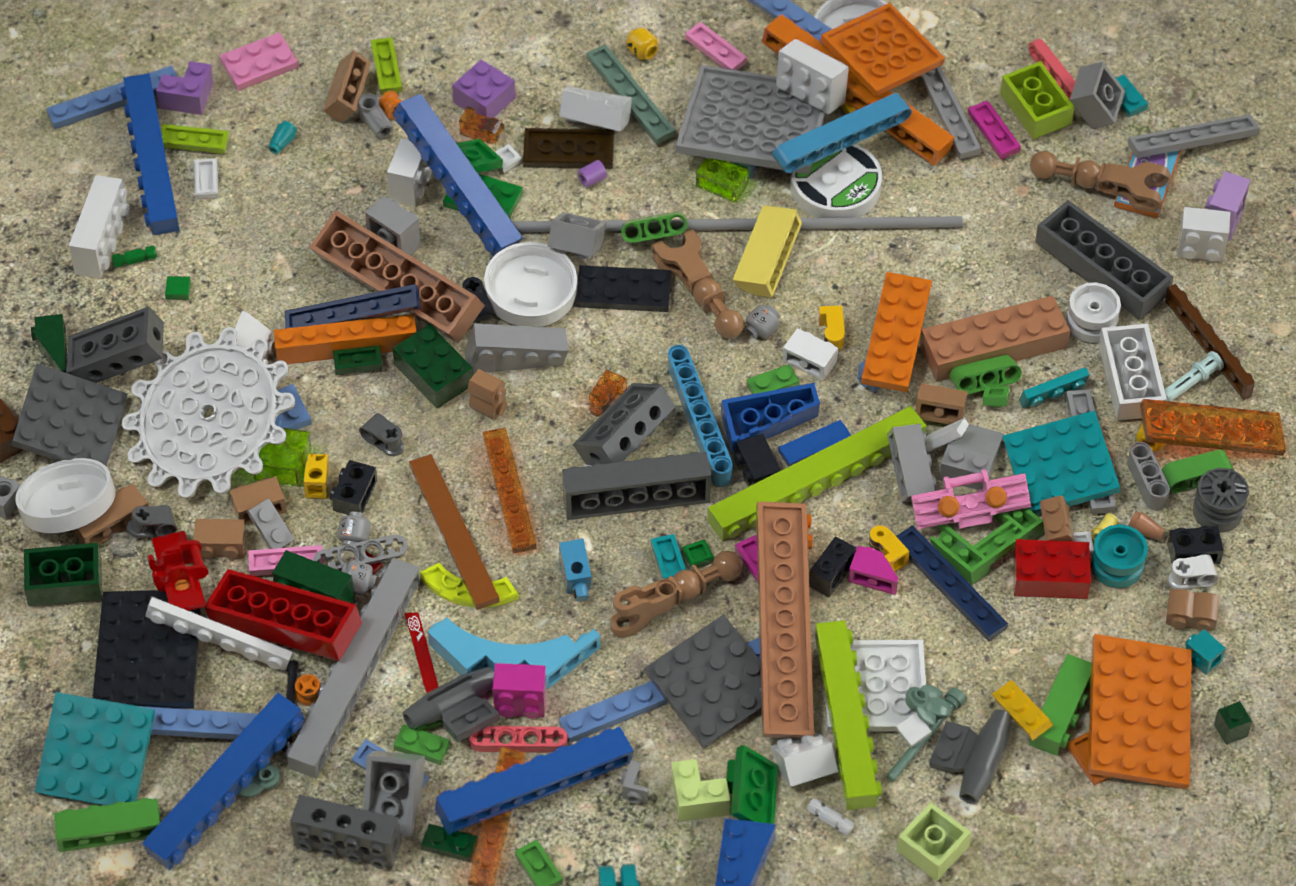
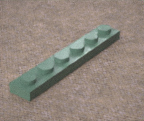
[586,44,676,145]

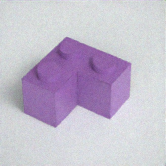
[156,61,214,115]

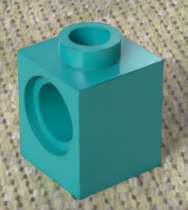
[1185,629,1226,675]

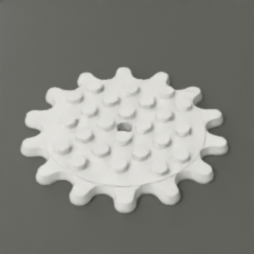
[122,327,295,498]

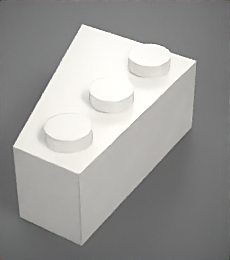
[559,86,632,131]

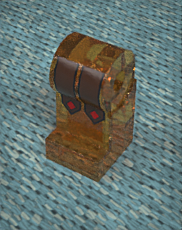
[459,106,505,144]
[589,369,627,417]

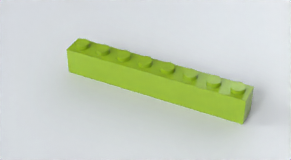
[815,620,882,810]

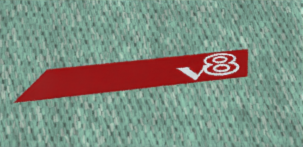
[405,612,439,693]

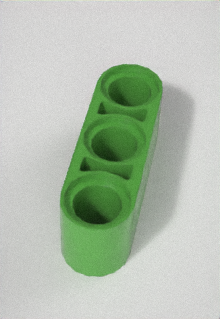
[621,211,687,243]
[949,355,1022,394]
[1161,449,1235,493]

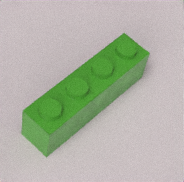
[1029,654,1091,756]
[54,798,161,852]

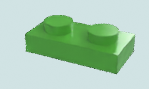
[746,364,799,394]
[393,724,450,765]
[515,839,563,886]

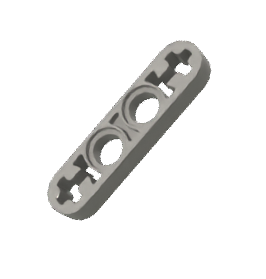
[313,535,407,571]

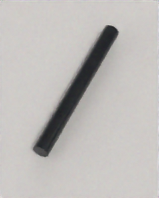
[281,660,299,752]

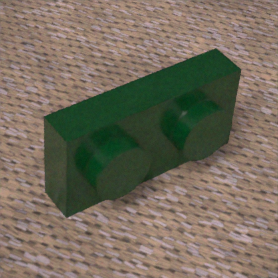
[333,345,382,375]
[421,823,478,863]

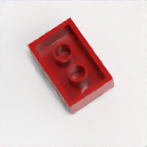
[1013,539,1091,599]

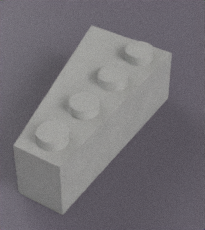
[465,324,569,374]

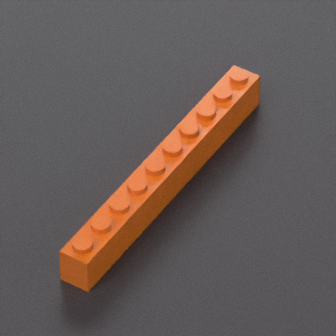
[761,14,955,166]

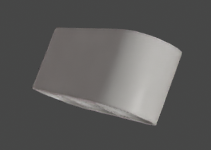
[1127,442,1170,511]

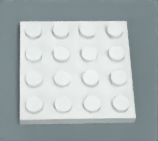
[826,640,929,732]

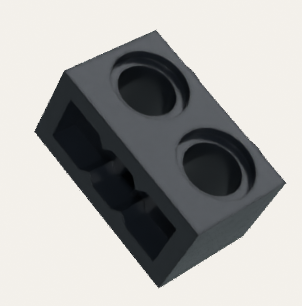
[330,460,378,515]
[1167,526,1224,567]
[809,536,856,598]

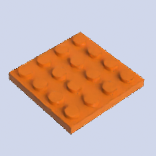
[820,2,945,97]

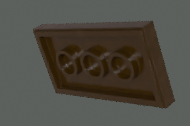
[523,128,614,169]

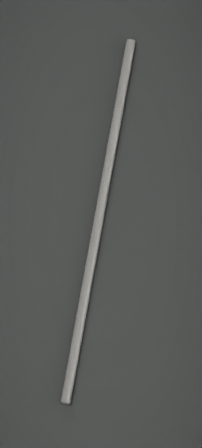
[512,216,963,233]

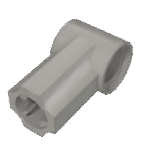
[359,94,394,139]

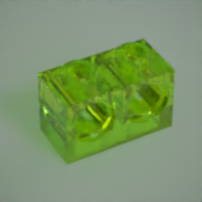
[696,158,749,203]

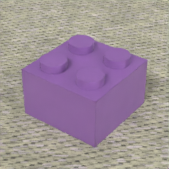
[452,59,516,120]

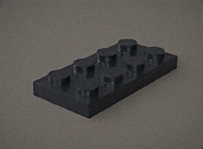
[576,265,672,312]

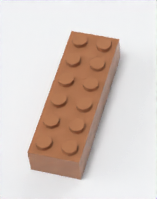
[920,296,1070,382]

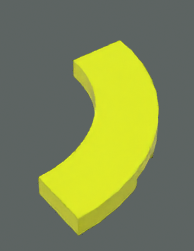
[420,562,519,607]

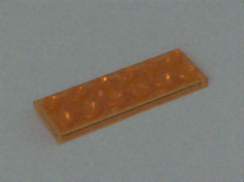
[1140,399,1286,456]

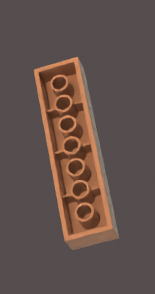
[309,210,485,343]

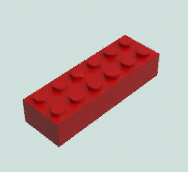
[204,569,363,661]

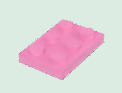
[219,32,299,91]

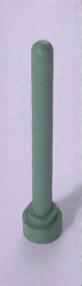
[887,687,967,782]

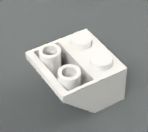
[770,731,838,786]

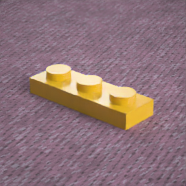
[992,679,1053,740]

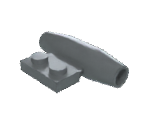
[403,666,500,743]
[929,709,1012,804]

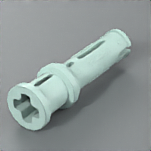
[1164,351,1224,404]

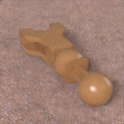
[1030,151,1170,212]
[652,229,744,339]
[610,550,743,638]

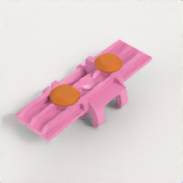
[911,469,1031,529]

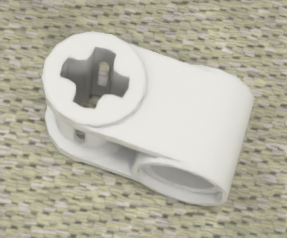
[1168,554,1219,589]

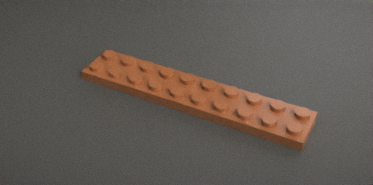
[756,501,814,739]

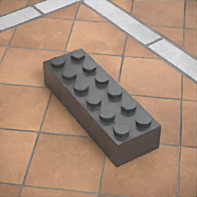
[1035,200,1174,320]
[562,452,711,520]

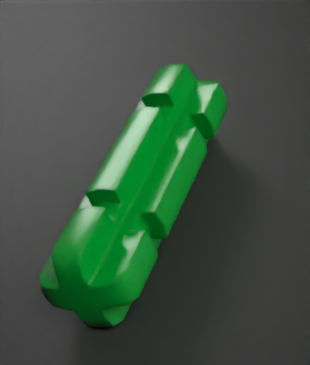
[111,245,157,268]

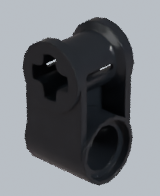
[462,277,493,323]

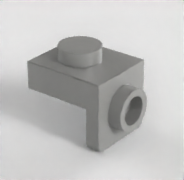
[620,760,648,804]

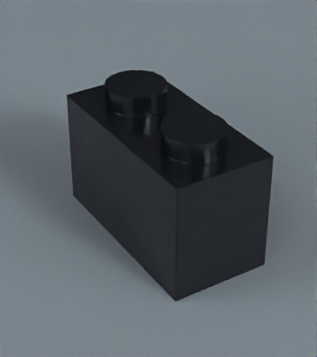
[733,434,781,486]

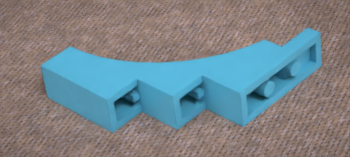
[428,617,601,689]

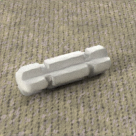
[807,798,854,835]

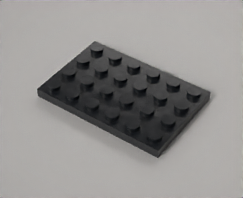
[92,590,202,709]

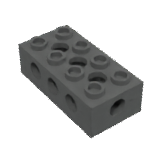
[66,306,164,383]
[573,383,676,466]
[290,794,402,869]

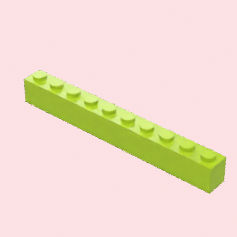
[707,406,927,542]

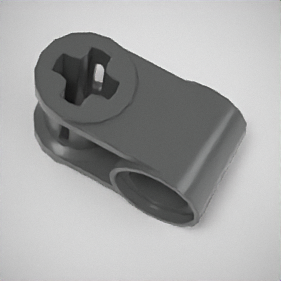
[359,413,404,456]
[127,505,177,538]

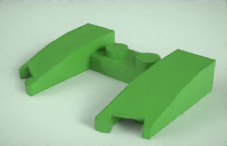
[930,508,1044,585]

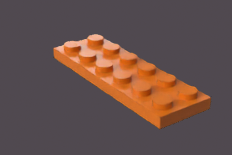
[861,272,932,393]

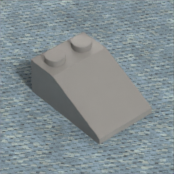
[939,424,1004,490]
[363,750,425,837]

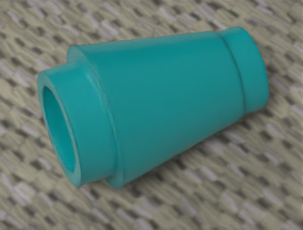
[267,120,297,155]

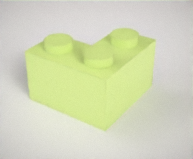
[671,759,730,822]

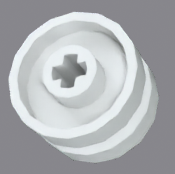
[1066,282,1121,343]

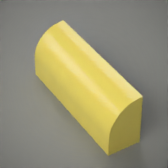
[733,205,802,298]

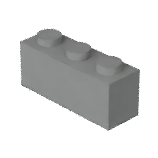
[887,424,937,503]

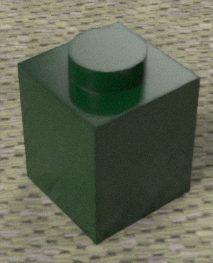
[1214,701,1252,745]

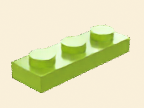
[370,37,403,95]
[161,124,229,154]

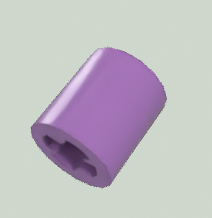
[577,160,607,188]

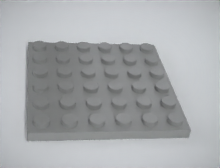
[675,65,826,174]

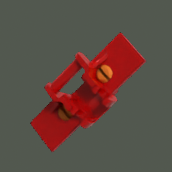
[147,530,209,611]

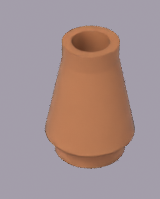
[1128,511,1165,542]

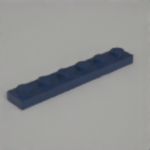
[284,284,420,329]
[896,525,1008,641]

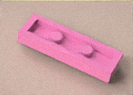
[685,22,747,70]
[248,545,323,576]

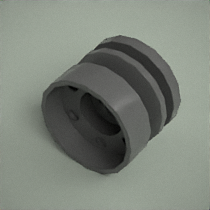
[1193,468,1249,533]

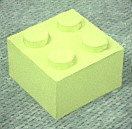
[896,802,971,881]

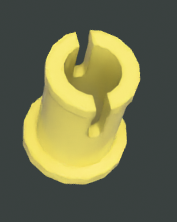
[1091,513,1119,541]

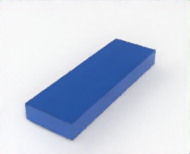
[778,420,851,467]

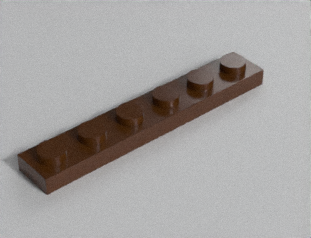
[1165,284,1255,400]

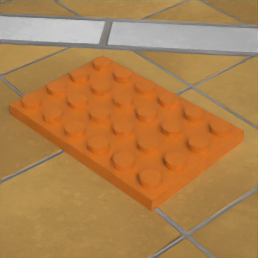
[1088,634,1192,789]

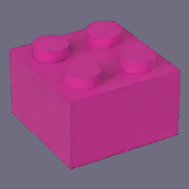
[493,663,547,719]

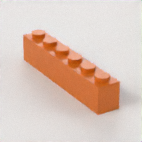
[274,314,416,364]

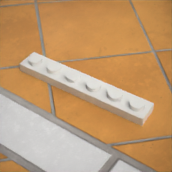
[145,597,292,671]

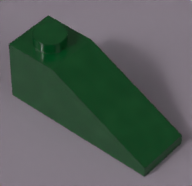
[31,314,67,373]

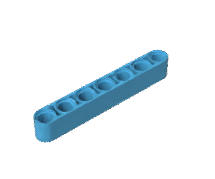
[772,93,912,173]
[668,345,733,487]

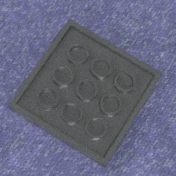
[11,364,128,467]
[644,614,762,749]

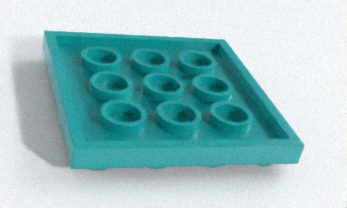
[1003,410,1121,515]
[34,692,156,805]

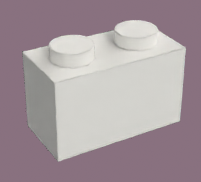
[783,328,838,381]

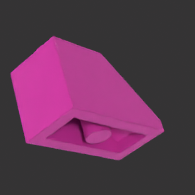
[848,545,898,595]

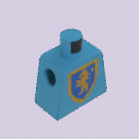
[559,538,591,602]

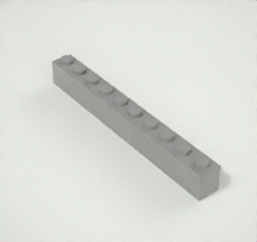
[286,558,421,779]

